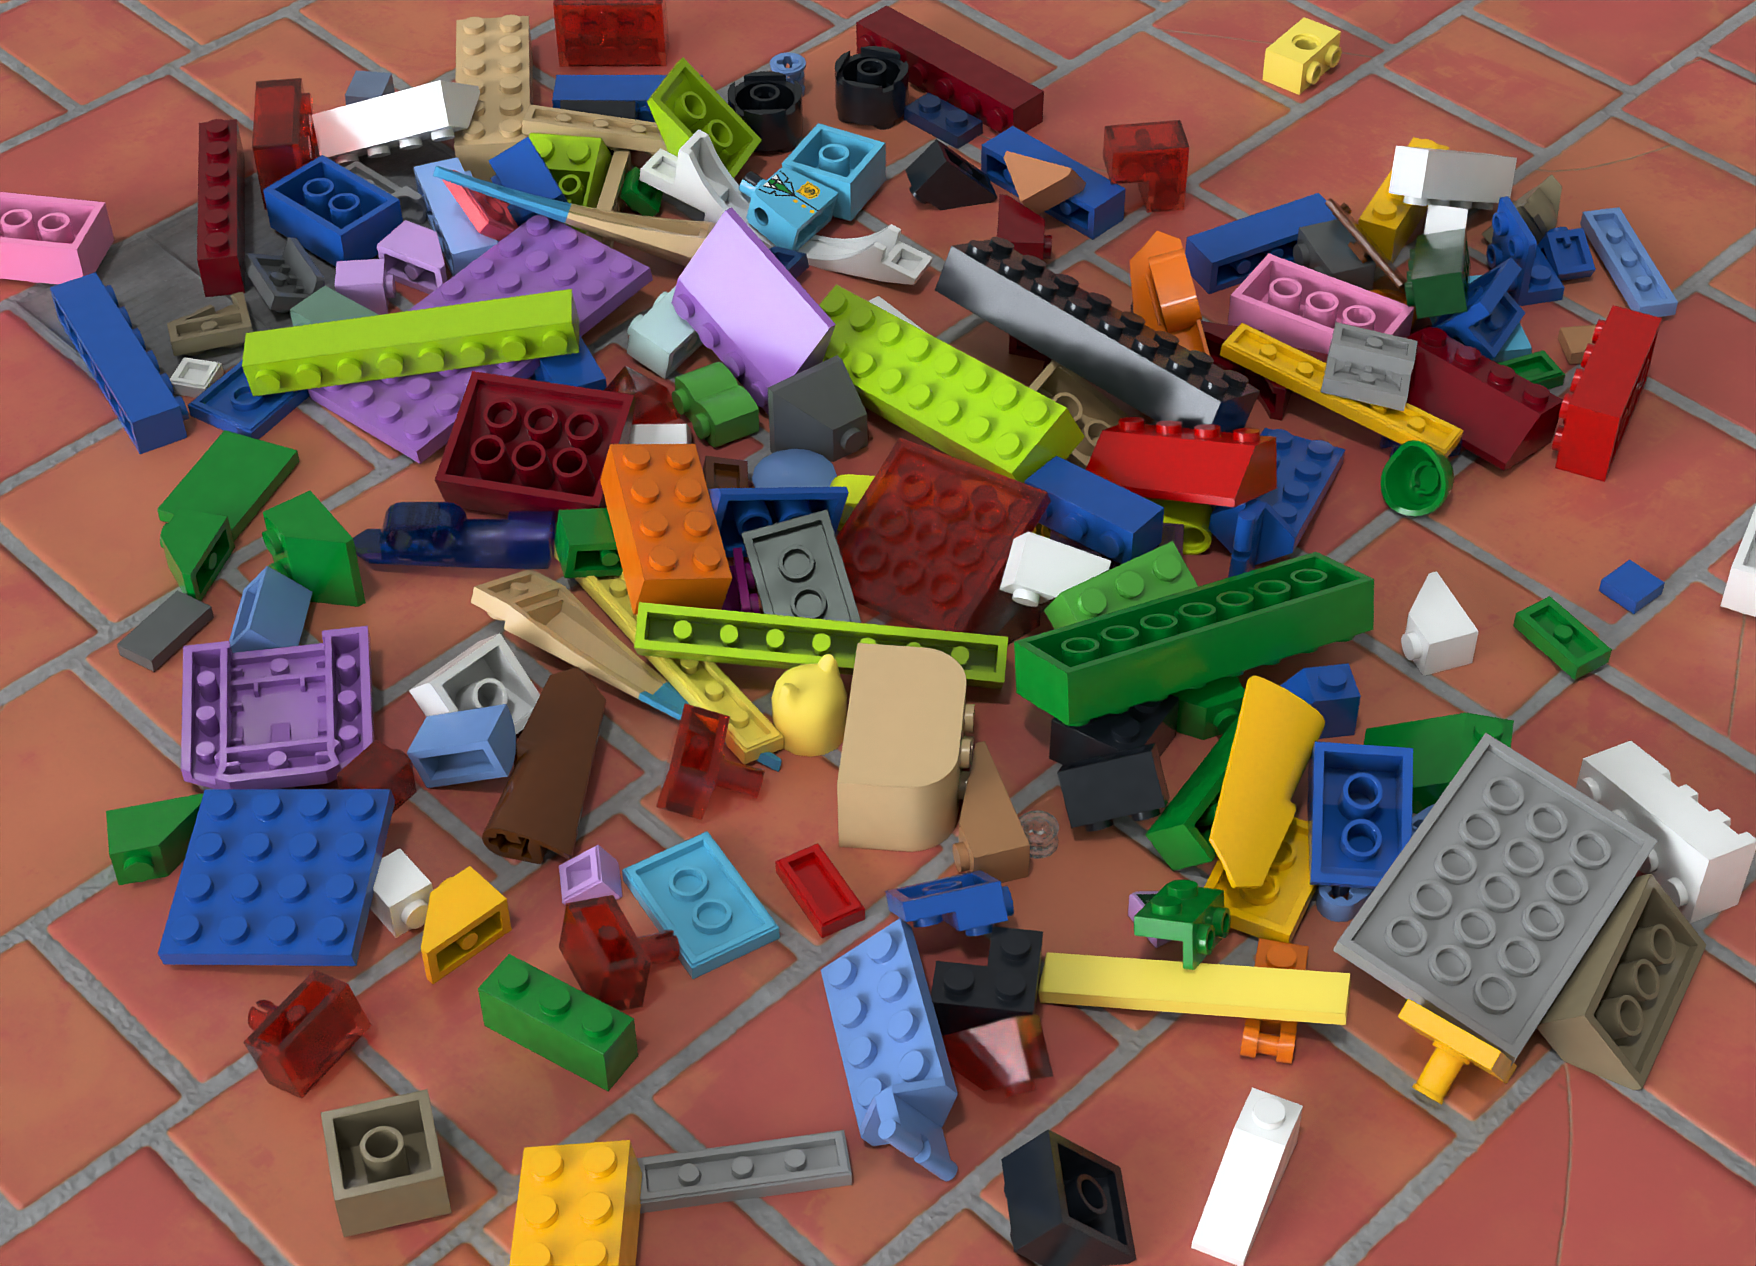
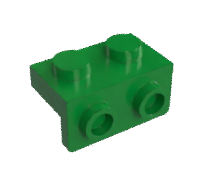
[1134,880,1231,970]

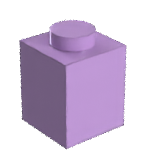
[335,259,396,315]

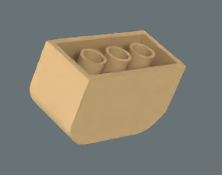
[837,643,975,852]

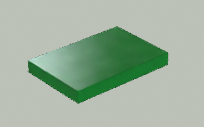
[157,430,300,541]

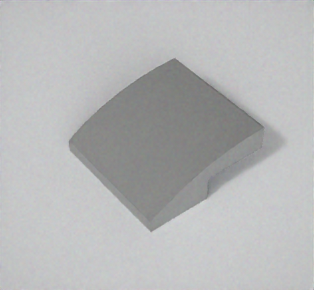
[1320,322,1417,411]

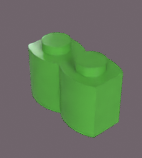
[672,361,759,447]

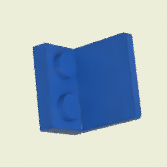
[1486,196,1565,306]

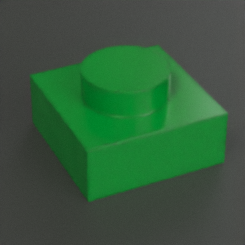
[620,166,663,217]

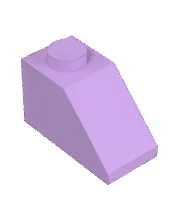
[377,220,447,294]

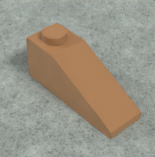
[952,741,1030,883]

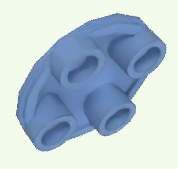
[752,449,837,488]

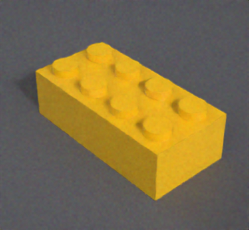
[509,1140,642,1266]

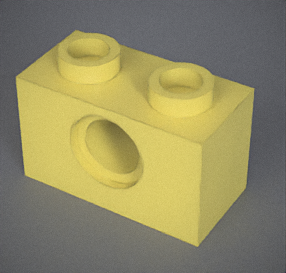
[1262,17,1342,95]

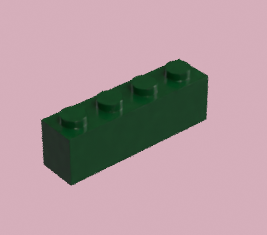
[1405,228,1471,319]

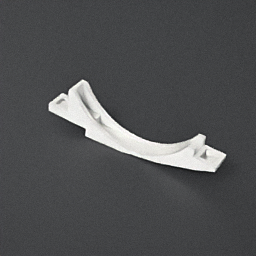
[639,129,933,285]

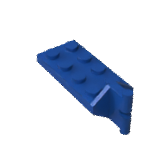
[1209,428,1346,578]

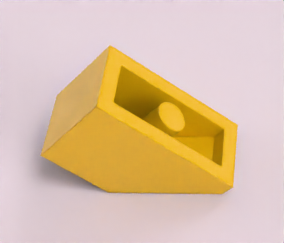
[421,866,512,984]

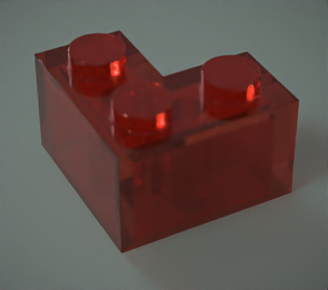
[1103,120,1189,213]

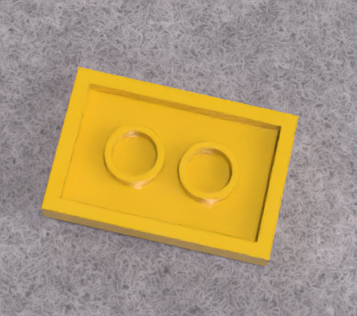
[1204,817,1318,943]

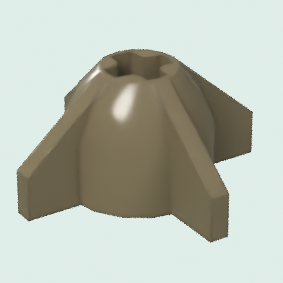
[1481,175,1562,244]

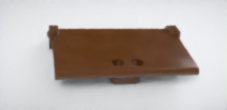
[1325,198,1407,294]

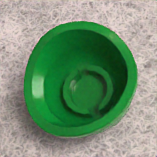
[1381,440,1454,516]

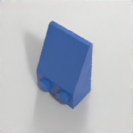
[1307,741,1413,889]

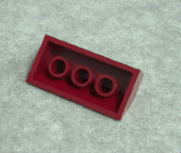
[1406,325,1563,471]

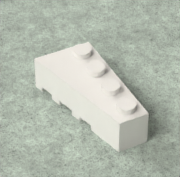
[1575,741,1756,924]

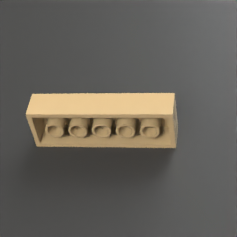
[454,14,533,181]

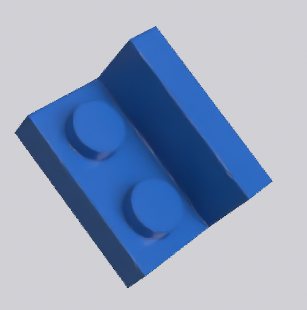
[1431,257,1525,360]

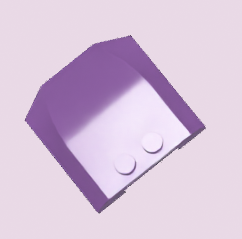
[181,626,375,789]

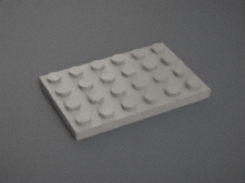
[1333,733,1658,1066]

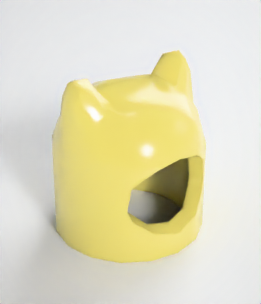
[771,654,848,757]

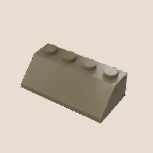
[1537,873,1706,1090]

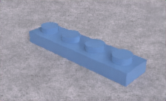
[1580,207,1678,317]

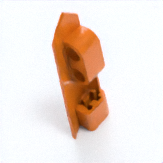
[1129,230,1210,416]

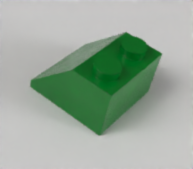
[262,490,366,607]

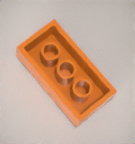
[600,444,732,615]

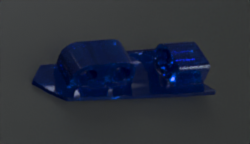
[353,502,556,569]

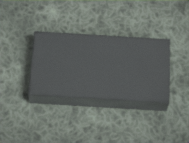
[117,590,214,672]

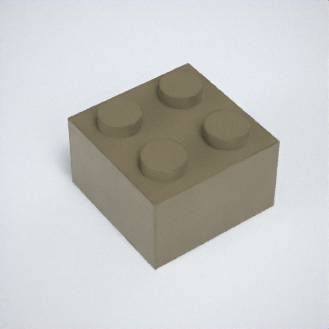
[321,1089,452,1237]

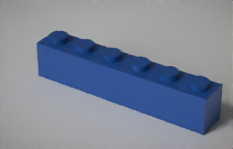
[50,272,189,454]

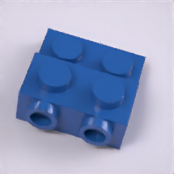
[885,870,1014,936]

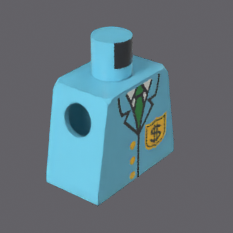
[739,168,838,251]

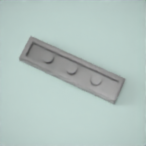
[637,1130,852,1213]

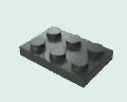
[741,510,861,623]

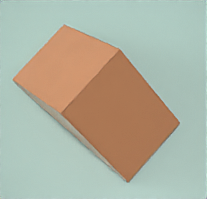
[1003,151,1086,215]

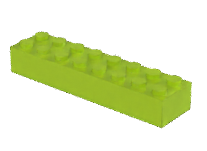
[819,284,1085,498]

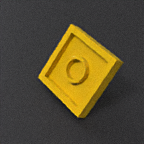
[1398,999,1517,1105]

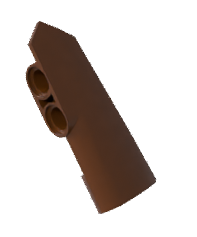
[482,667,606,864]

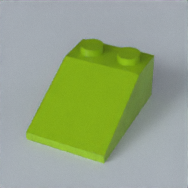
[647,57,762,178]

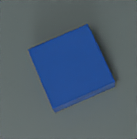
[1599,559,1665,614]

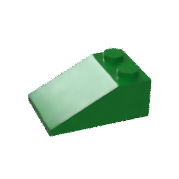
[1363,713,1514,814]

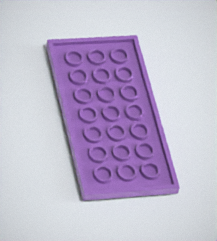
[308,215,653,464]

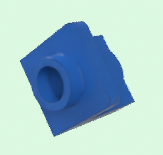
[1538,227,1596,281]

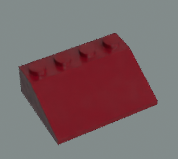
[435,371,636,523]

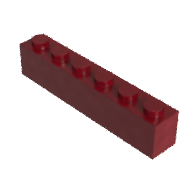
[856,5,1044,133]
[197,119,245,297]

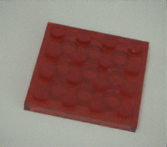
[836,438,1051,633]

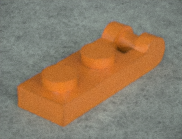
[1240,938,1309,1064]

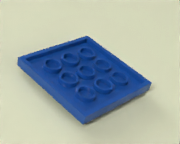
[158,789,395,966]

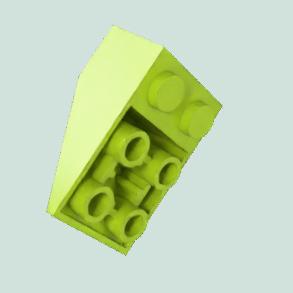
[529,133,613,234]

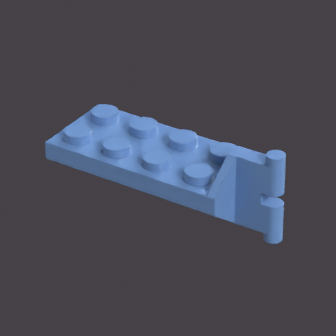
[821,918,958,1181]

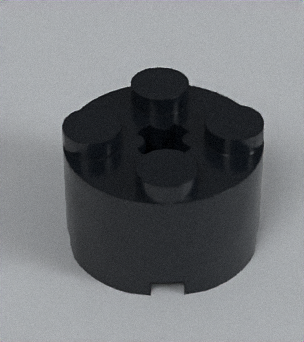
[835,46,908,130]
[727,71,803,153]

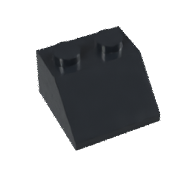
[1001,1129,1136,1266]

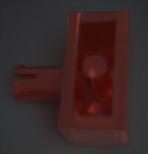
[656,703,765,820]
[559,895,680,1011]
[243,970,372,1099]

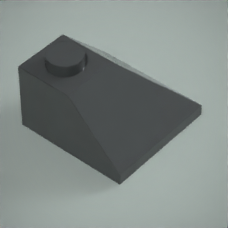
[768,355,868,462]

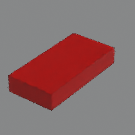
[775,843,865,938]

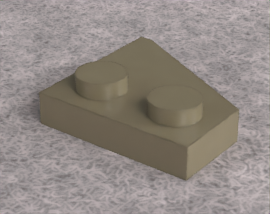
[167,292,253,356]

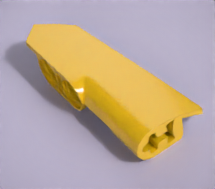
[1209,675,1325,888]

